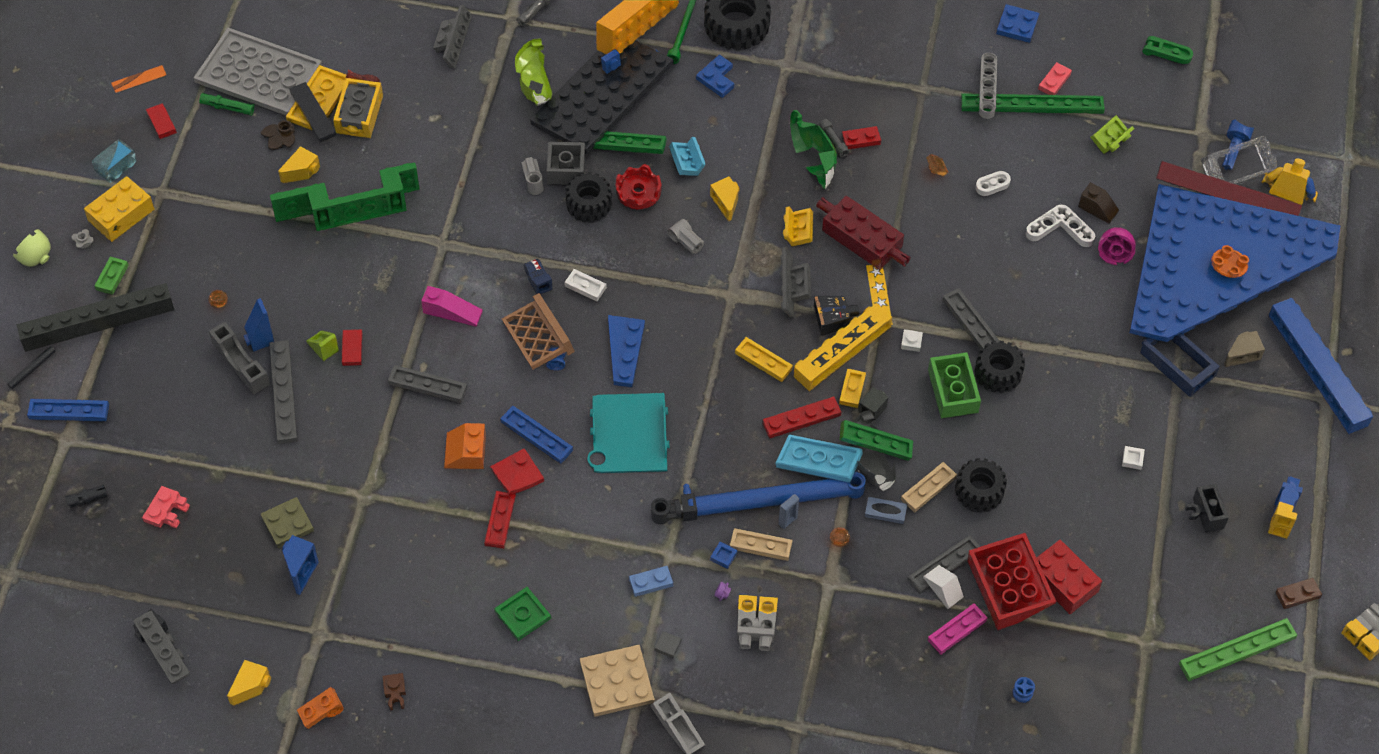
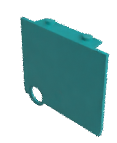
[587,393,670,473]

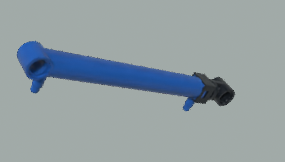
[651,472,866,524]

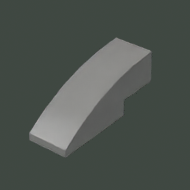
[650,693,705,754]

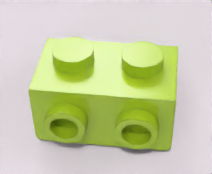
[1090,115,1134,154]

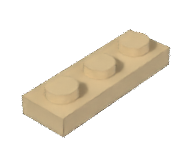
[901,462,957,513]
[730,528,793,561]

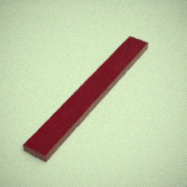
[1156,161,1302,216]

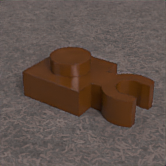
[382,673,406,711]

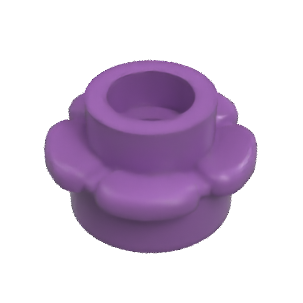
[714,582,731,601]

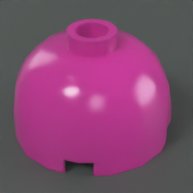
[1098,227,1136,265]

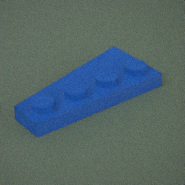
[608,315,645,388]

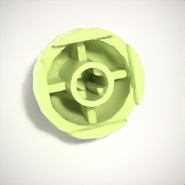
[13,229,51,267]

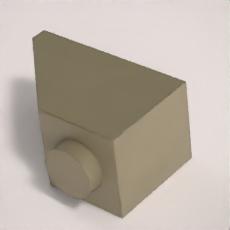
[1224,331,1265,367]

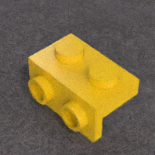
[783,206,813,246]

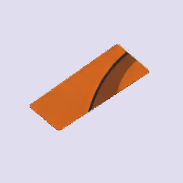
[112,65,167,93]

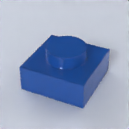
[601,49,621,73]
[710,542,737,569]

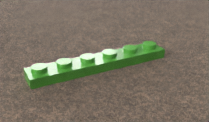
[1179,618,1297,681]

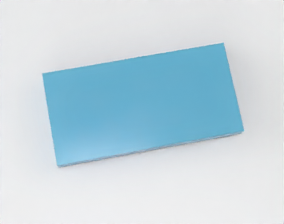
[776,435,863,482]

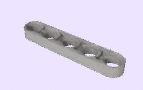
[979,53,997,119]

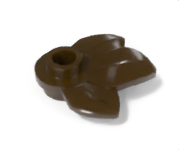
[261,120,295,150]

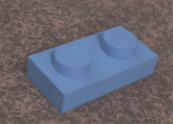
[629,566,673,597]

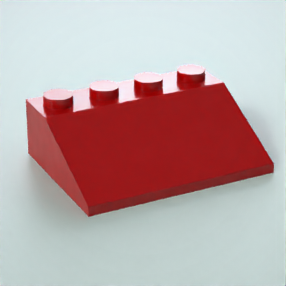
[967,533,1056,630]

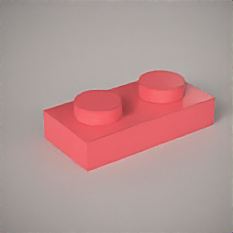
[1038,62,1072,95]

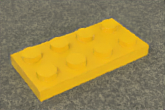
[286,65,351,130]

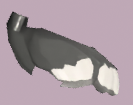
[849,410,896,491]

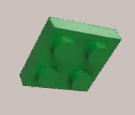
[494,587,551,641]

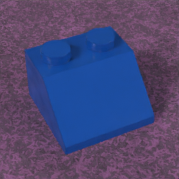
[282,535,319,595]

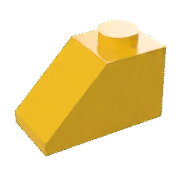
[278,146,320,183]
[710,176,740,222]
[227,660,271,705]

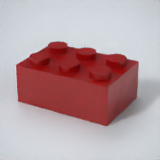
[1037,540,1102,614]

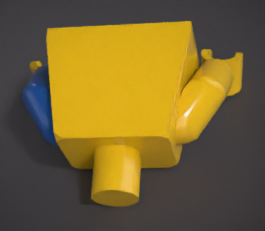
[1261,158,1318,205]

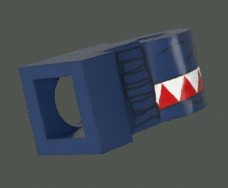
[523,258,553,294]

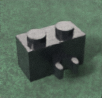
[1185,484,1229,533]

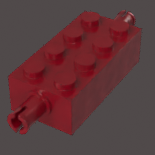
[816,195,911,270]

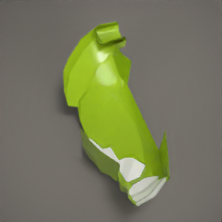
[515,39,553,106]

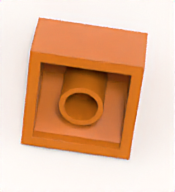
[444,423,486,469]

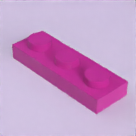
[928,603,988,655]

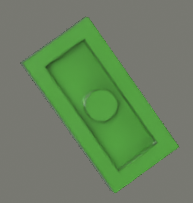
[94,256,129,295]

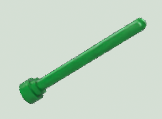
[666,0,696,64]

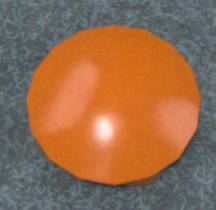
[1211,245,1249,278]

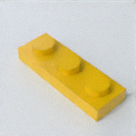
[735,337,793,382]

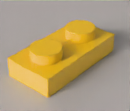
[839,369,866,408]

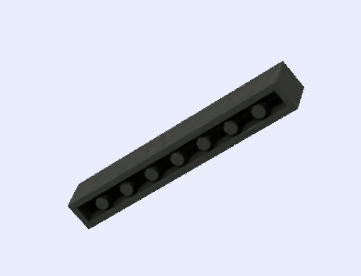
[16,283,175,352]

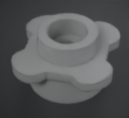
[72,229,94,249]

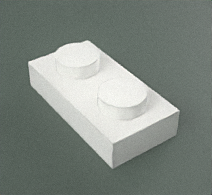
[565,269,607,301]

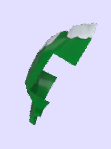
[790,110,837,189]

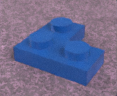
[696,54,734,98]

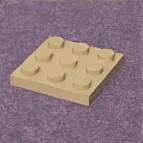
[580,645,654,717]

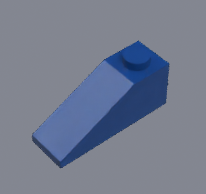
[243,298,274,352]

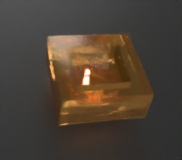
[926,154,948,176]

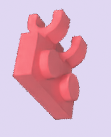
[142,486,190,528]

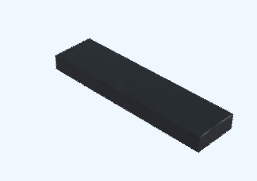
[289,82,336,142]

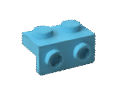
[669,137,705,176]

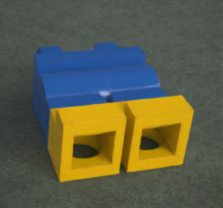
[1268,477,1303,539]

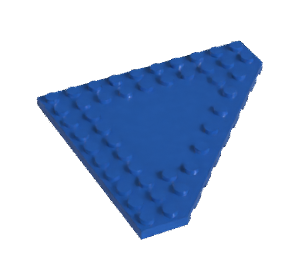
[1129,184,1340,342]

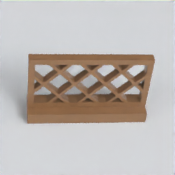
[502,293,575,370]

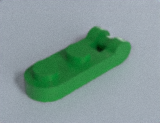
[1142,36,1193,64]

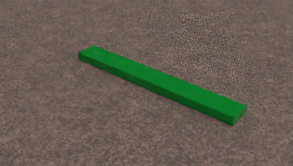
[961,93,1105,114]

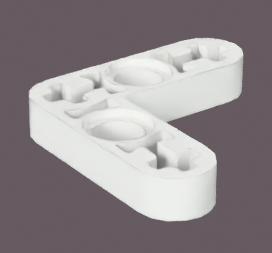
[1025,205,1095,247]

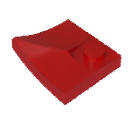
[490,448,544,495]

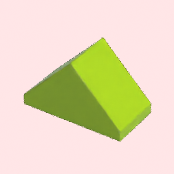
[306,331,339,361]

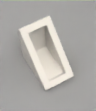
[923,565,964,609]

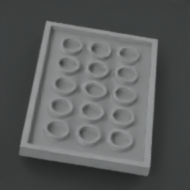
[194,28,322,115]

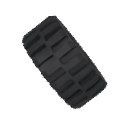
[704,0,771,50]

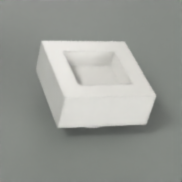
[901,329,923,352]
[1122,446,1145,470]

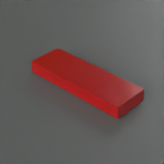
[484,491,516,549]

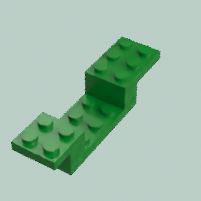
[270,162,420,231]

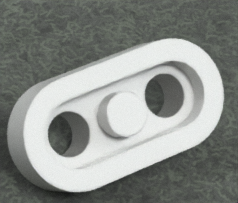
[976,171,1011,196]

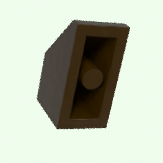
[1078,182,1119,224]

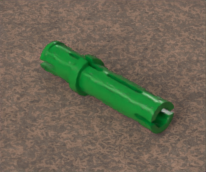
[199,93,255,116]

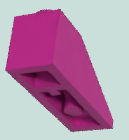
[421,286,483,327]

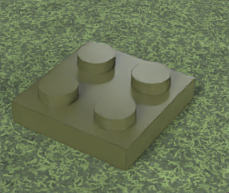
[261,497,314,548]

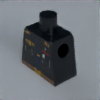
[813,296,859,336]

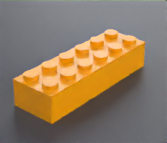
[596,0,679,54]

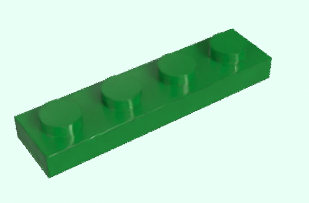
[593,131,667,154]
[839,420,913,461]

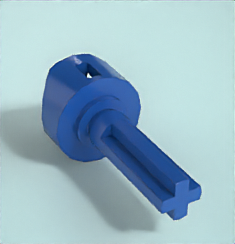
[1222,119,1254,170]

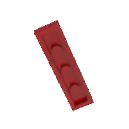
[762,397,841,439]

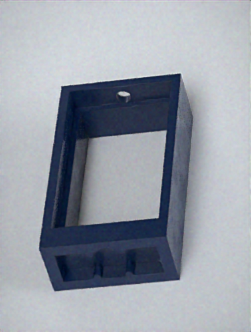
[1140,333,1220,397]

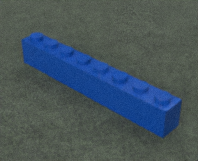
[1269,298,1373,434]

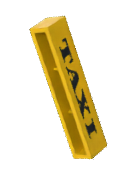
[794,303,892,391]

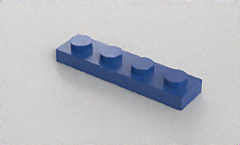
[27,399,109,421]
[500,406,573,464]

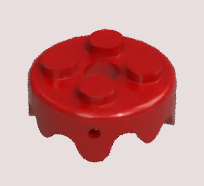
[616,164,662,210]

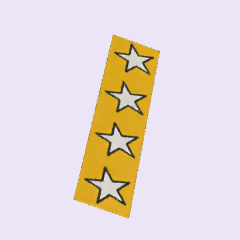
[866,265,893,325]

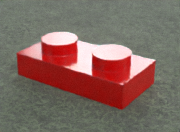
[842,126,881,149]

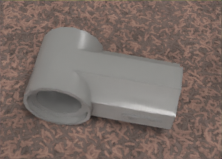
[521,157,544,195]
[667,219,704,254]

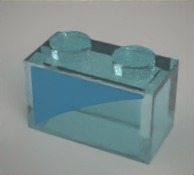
[92,139,137,183]

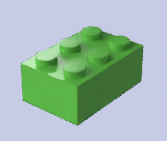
[928,352,981,418]

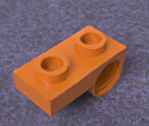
[297,687,344,729]

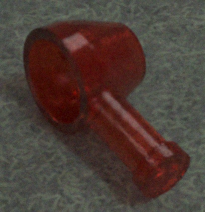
[346,70,380,82]

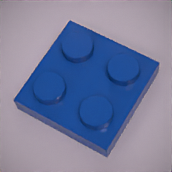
[996,4,1039,43]

